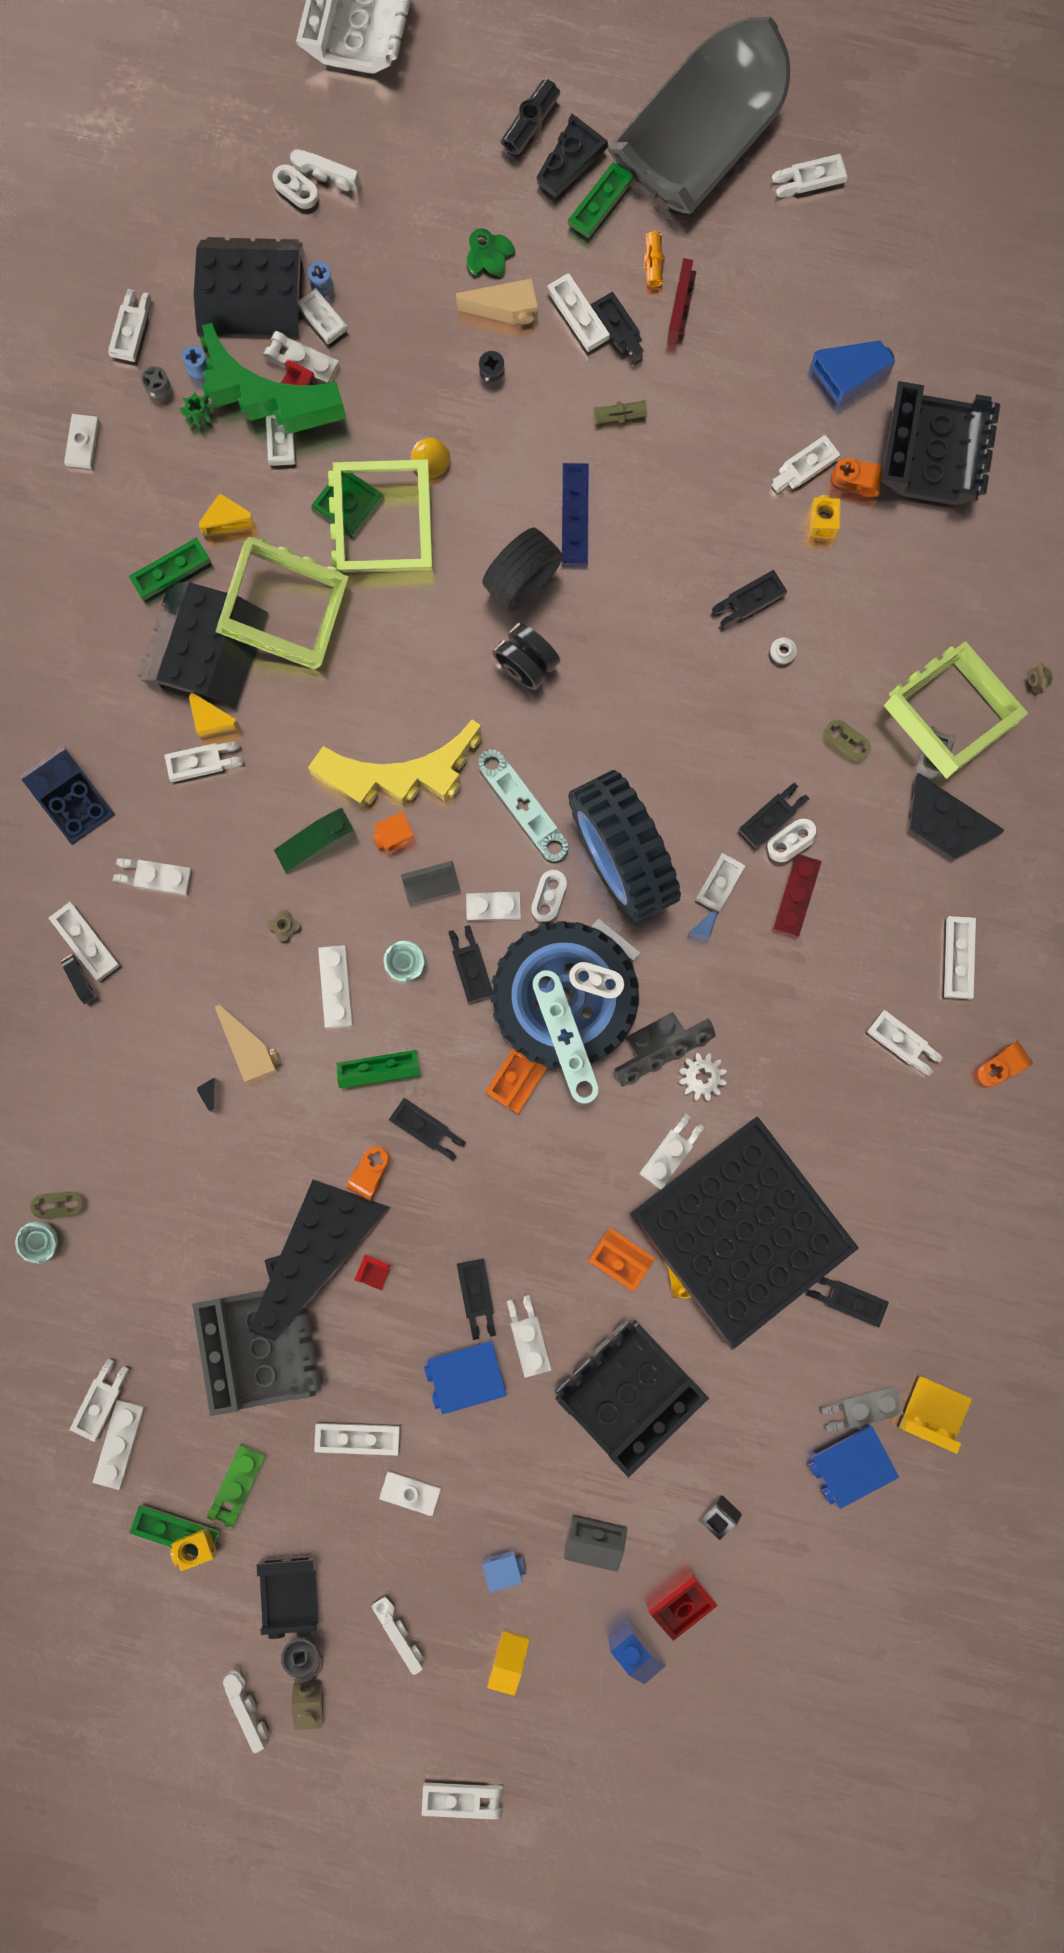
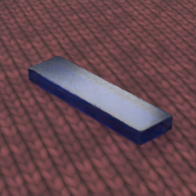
[562,463,589,566]

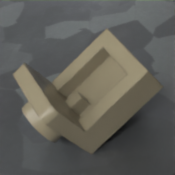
[291,1681,323,1730]

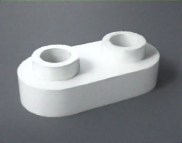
[273,165,318,209]
[767,819,817,862]
[531,870,567,923]
[569,962,624,998]

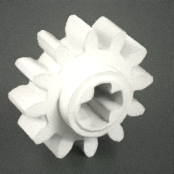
[679,1053,727,1101]

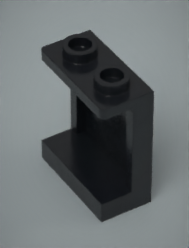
[256,1556,320,1639]

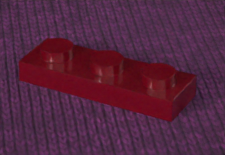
[667,258,697,343]
[772,854,822,938]

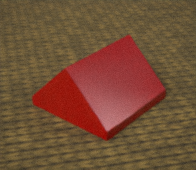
[646,1569,718,1641]

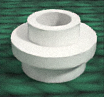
[770,637,797,664]

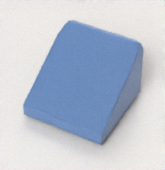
[688,911,717,942]

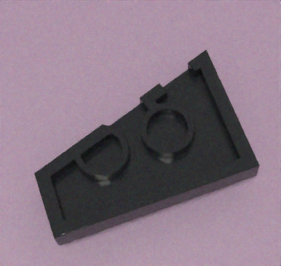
[536,113,609,198]

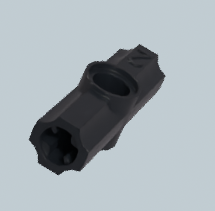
[500,79,560,155]

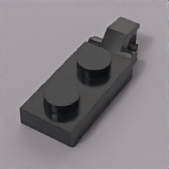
[591,291,644,363]

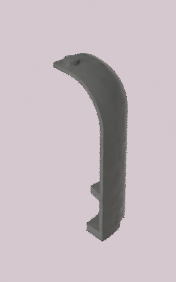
[607,17,790,214]

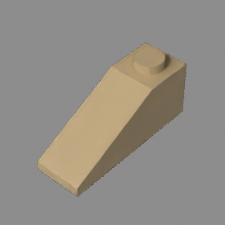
[456,278,538,324]
[215,1005,280,1084]

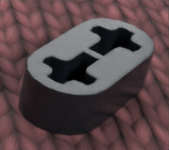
[60,954,97,1004]

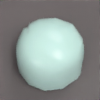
[383,940,426,981]
[15,1221,59,1264]

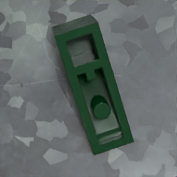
[274,807,357,874]

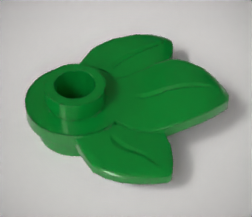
[466,228,515,277]

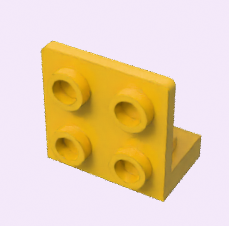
[898,1376,971,1454]

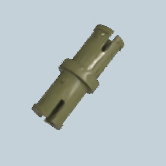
[593,400,647,424]

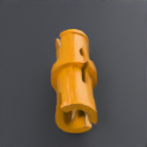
[644,231,665,287]

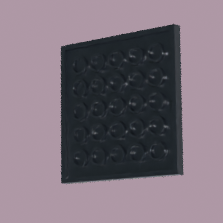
[629,1116,859,1350]

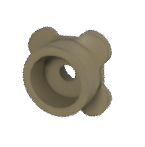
[1028,663,1053,693]
[267,909,300,941]

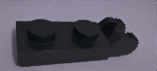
[712,570,788,628]
[738,782,810,850]
[448,925,493,1004]
[389,1098,466,1161]
[457,1258,496,1340]
[807,1277,889,1328]

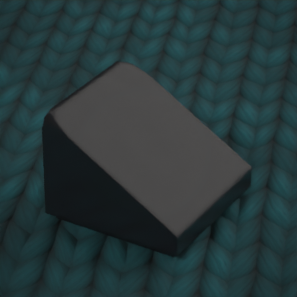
[197,1078,219,1113]
[699,1496,742,1540]

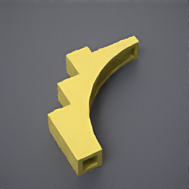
[308,720,482,809]

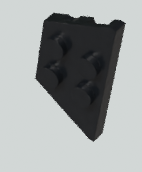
[908,773,1004,861]

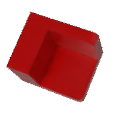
[281,359,317,385]
[354,1254,393,1291]

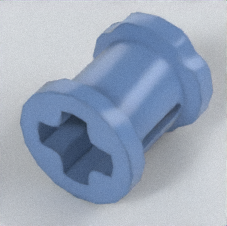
[308,261,333,296]
[182,345,209,379]

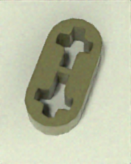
[824,720,871,762]
[30,1192,85,1219]

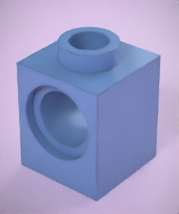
[482,1551,527,1593]

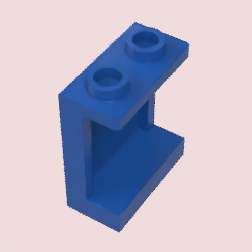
[424,1340,507,1415]
[809,1424,899,1509]

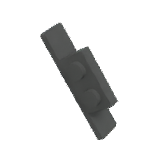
[614,1012,716,1086]

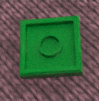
[311,473,384,538]

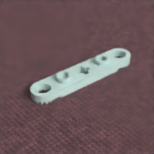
[478,749,568,862]
[533,970,599,1103]

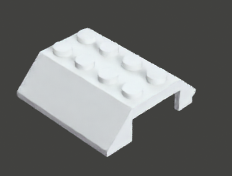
[296,0,411,74]

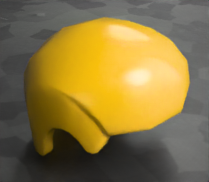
[410,438,450,478]

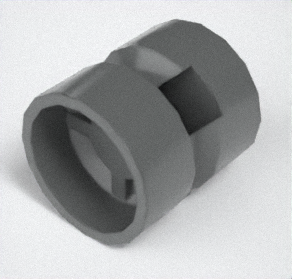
[281,1638,322,1683]

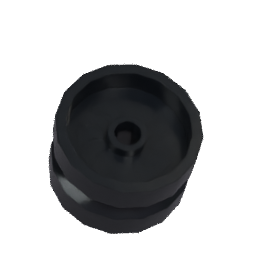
[492,622,560,690]

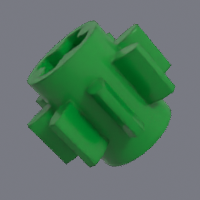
[180,392,214,428]

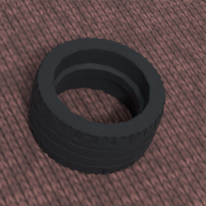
[482,527,563,611]

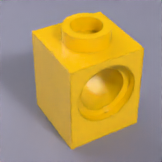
[810,495,840,538]
[170,1528,218,1572]

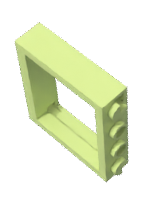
[328,459,433,573]
[215,537,349,670]
[884,641,1028,779]

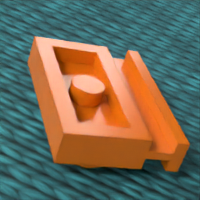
[485,1049,547,1114]
[588,1228,656,1292]

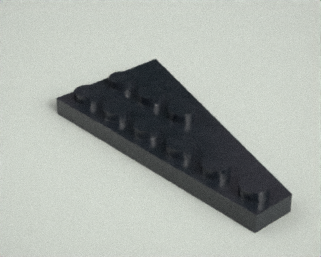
[249,1179,390,1341]

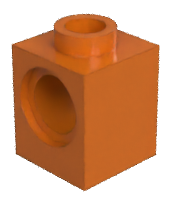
[372,811,416,854]

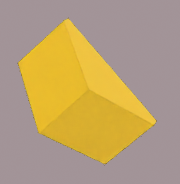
[199,493,255,537]
[189,692,240,739]
[487,1631,530,1696]

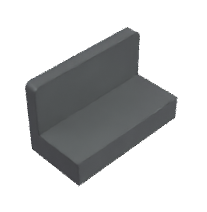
[401,861,461,906]
[564,1516,628,1572]

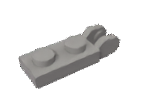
[821,1386,904,1432]

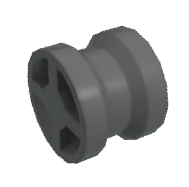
[141,366,171,400]

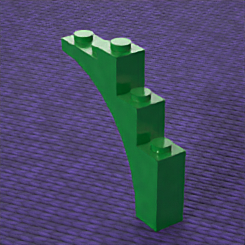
[200,323,346,435]

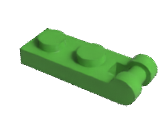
[207,1444,266,1529]

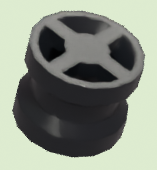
[479,351,505,384]

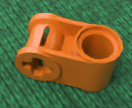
[831,458,883,497]
[978,1041,1033,1087]
[346,1147,391,1201]

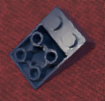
[20,745,114,844]

